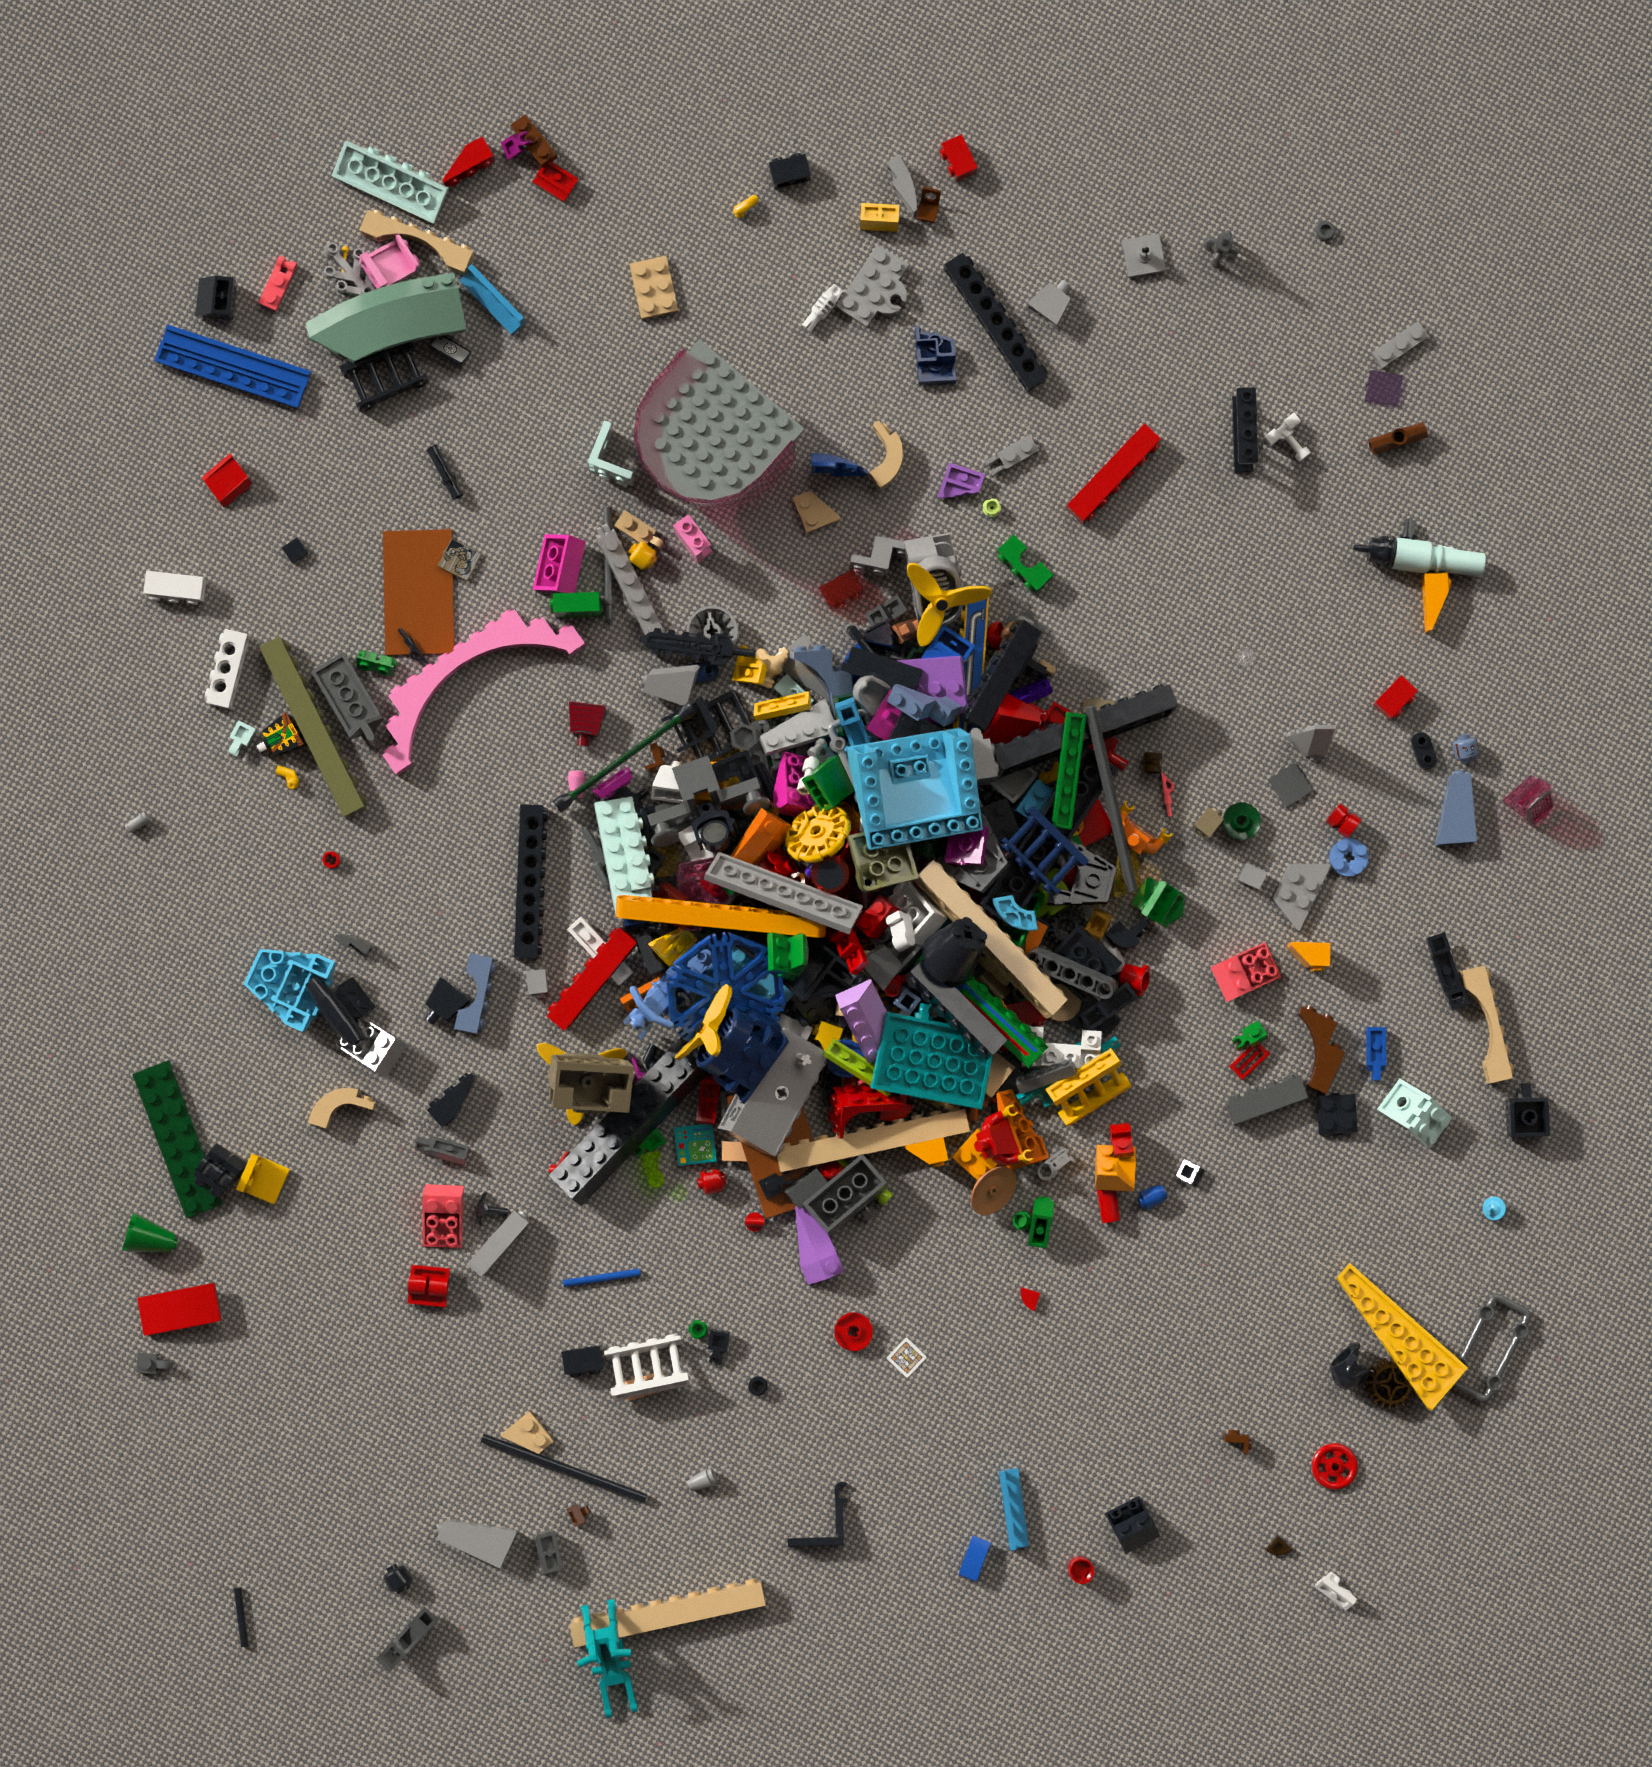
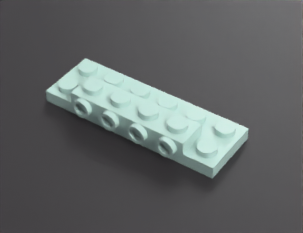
[332,141,449,224]
[594,797,654,915]

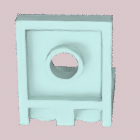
[588,420,635,487]
[1377,1079,1452,1149]

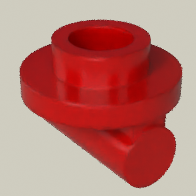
[745,1212,764,1232]

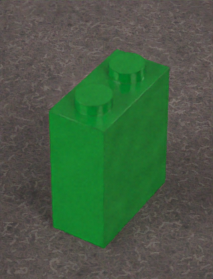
[550,592,602,618]
[802,755,855,811]

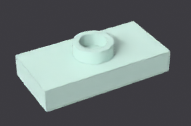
[773,674,814,713]

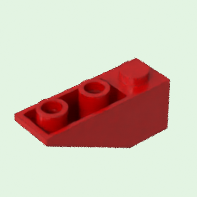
[442,136,495,187]

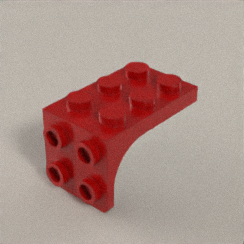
[828,1084,903,1139]

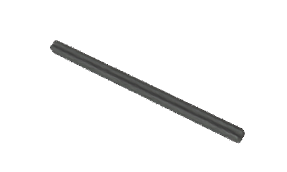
[1085,705,1138,893]

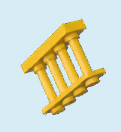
[1045,1048,1132,1127]

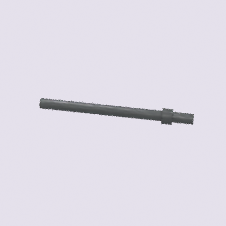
[603,507,615,621]

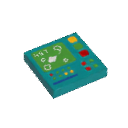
[674,1124,717,1166]

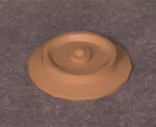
[971,1166,1017,1215]

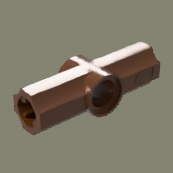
[1368,422,1428,455]

